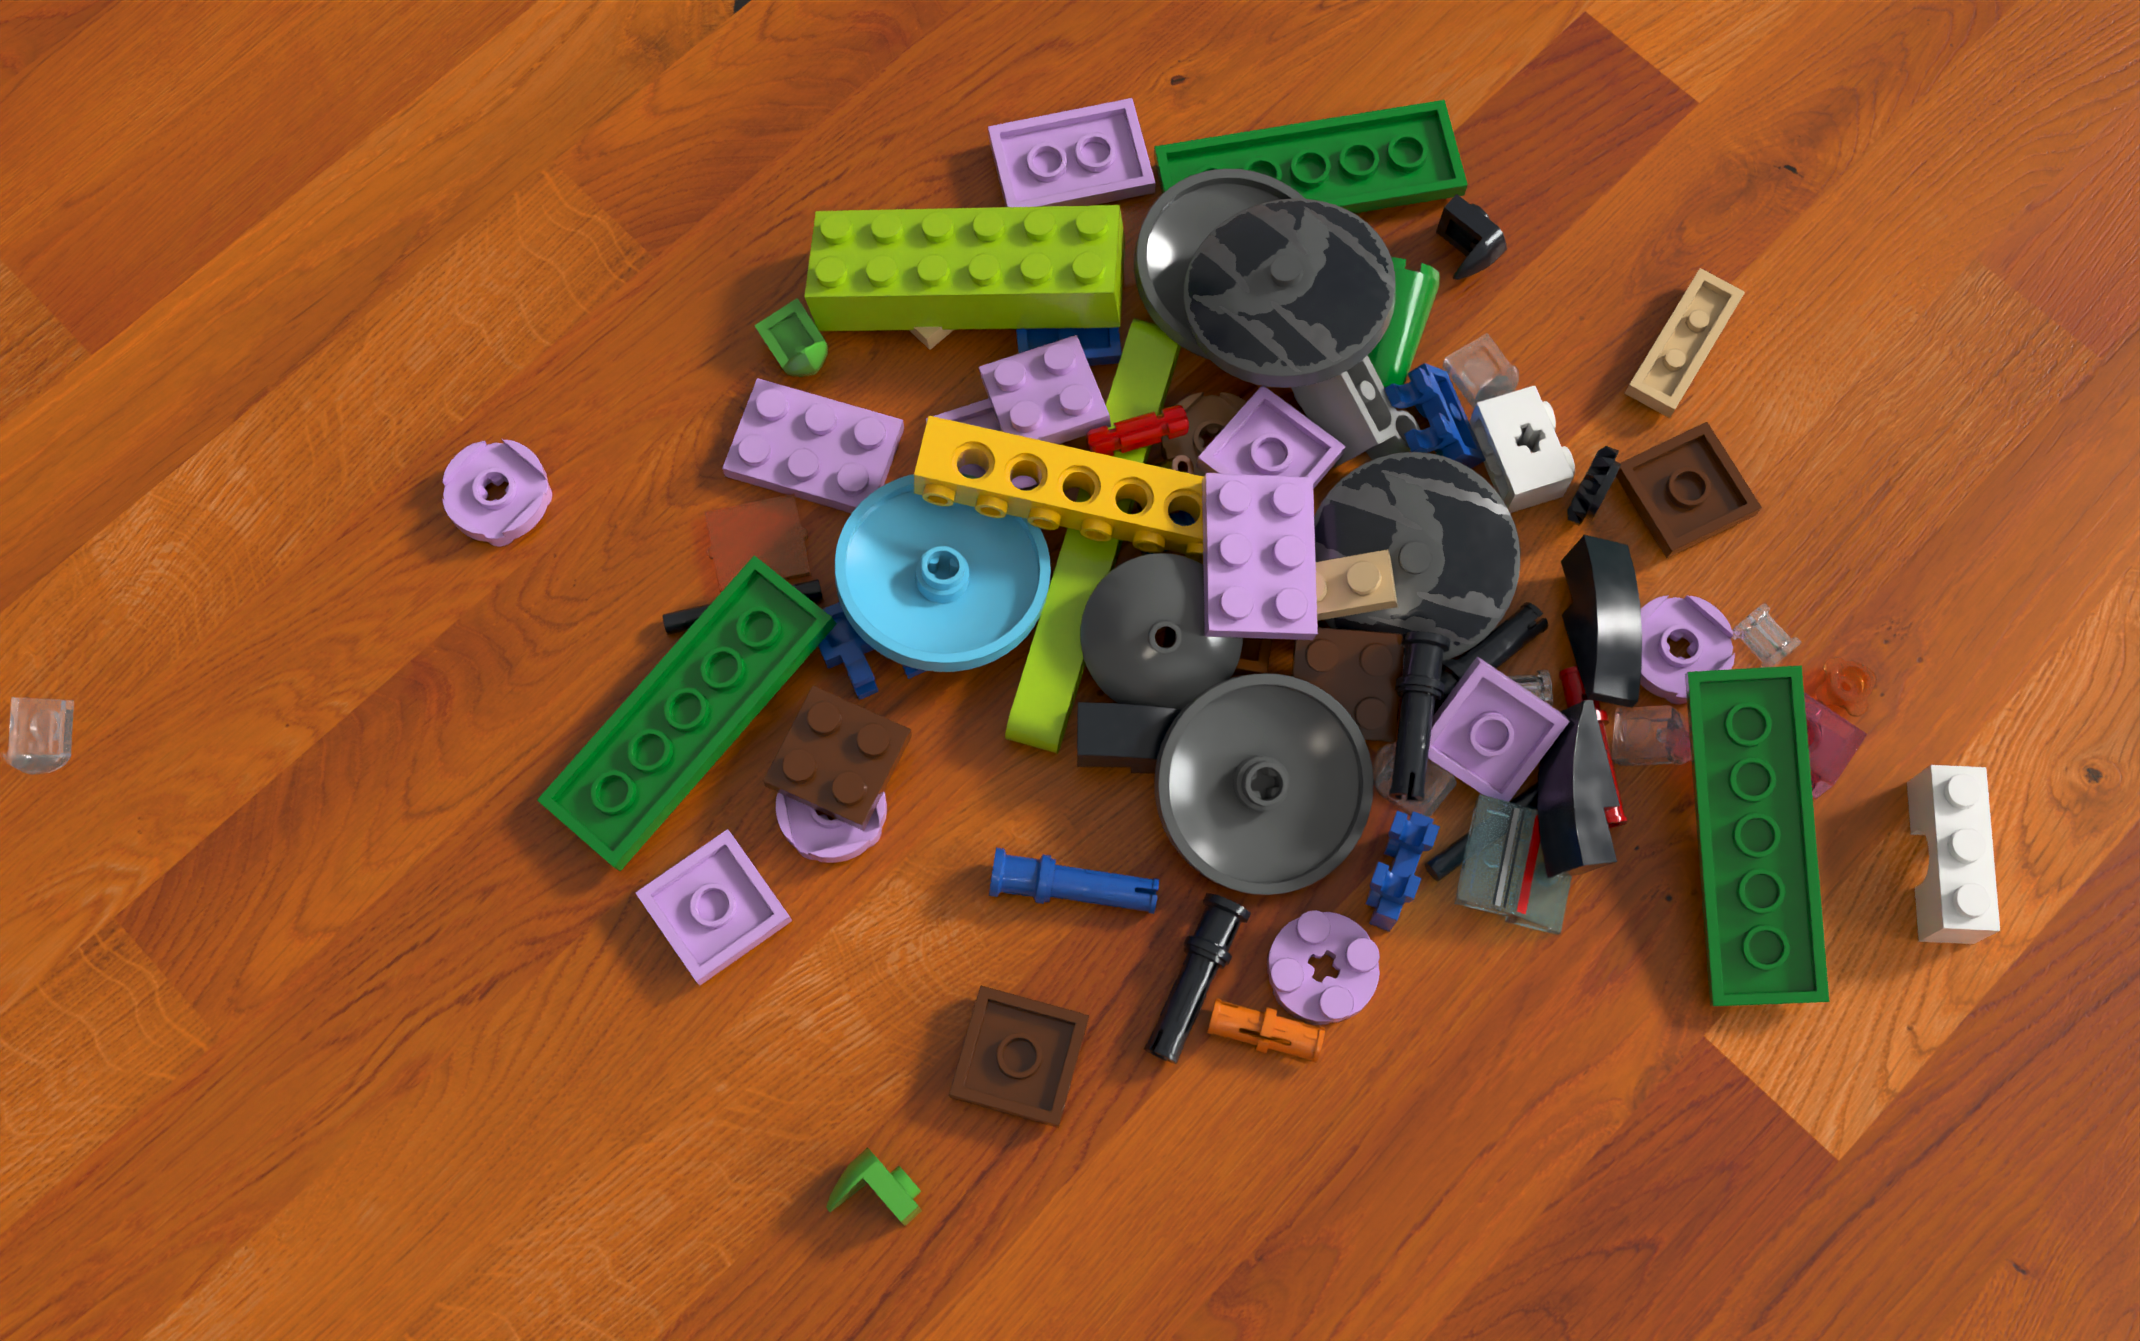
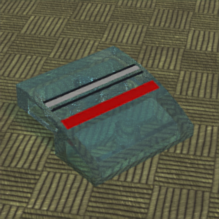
[1454,794,1572,935]

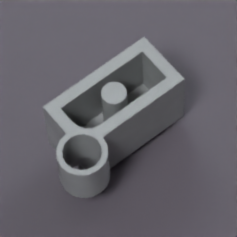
[1291,356,1420,468]

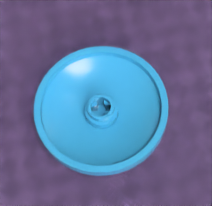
[835,473,1051,672]

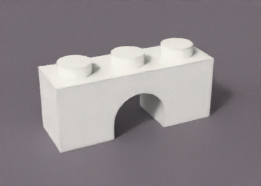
[1907,765,2000,944]

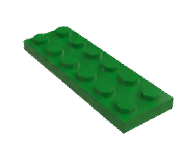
[1154,100,1468,213]
[537,555,837,871]
[1685,665,1830,1006]

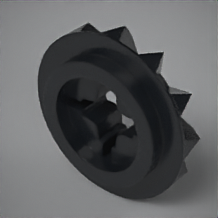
[1567,446,1621,526]

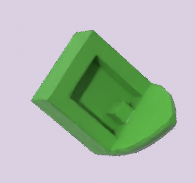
[754,298,828,377]
[826,1147,922,1226]

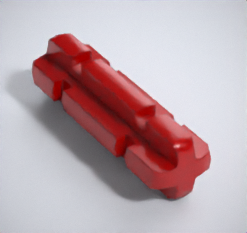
[1086,405,1189,456]

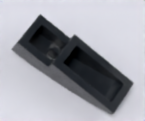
[1560,535,1642,708]
[1537,700,1620,879]
[1077,702,1182,774]

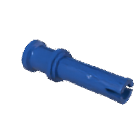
[989,847,1159,914]

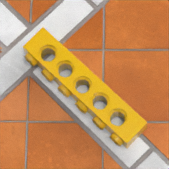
[914,416,1203,564]

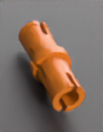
[1207,998,1325,1063]

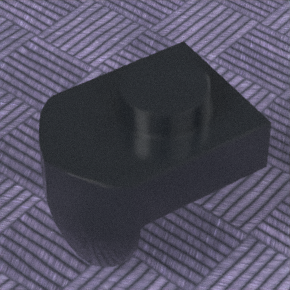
[1436,194,1507,280]

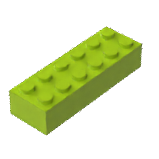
[804,205,1126,331]

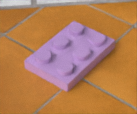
[988,98,1155,207]
[722,378,904,513]
[1202,473,1318,640]

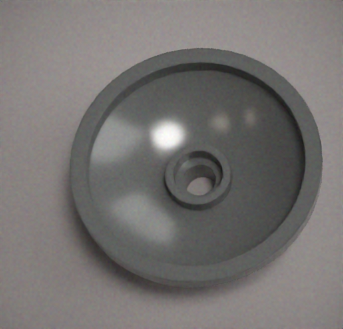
[1080,553,1243,709]

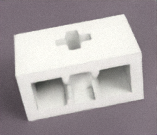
[1469,385,1575,513]

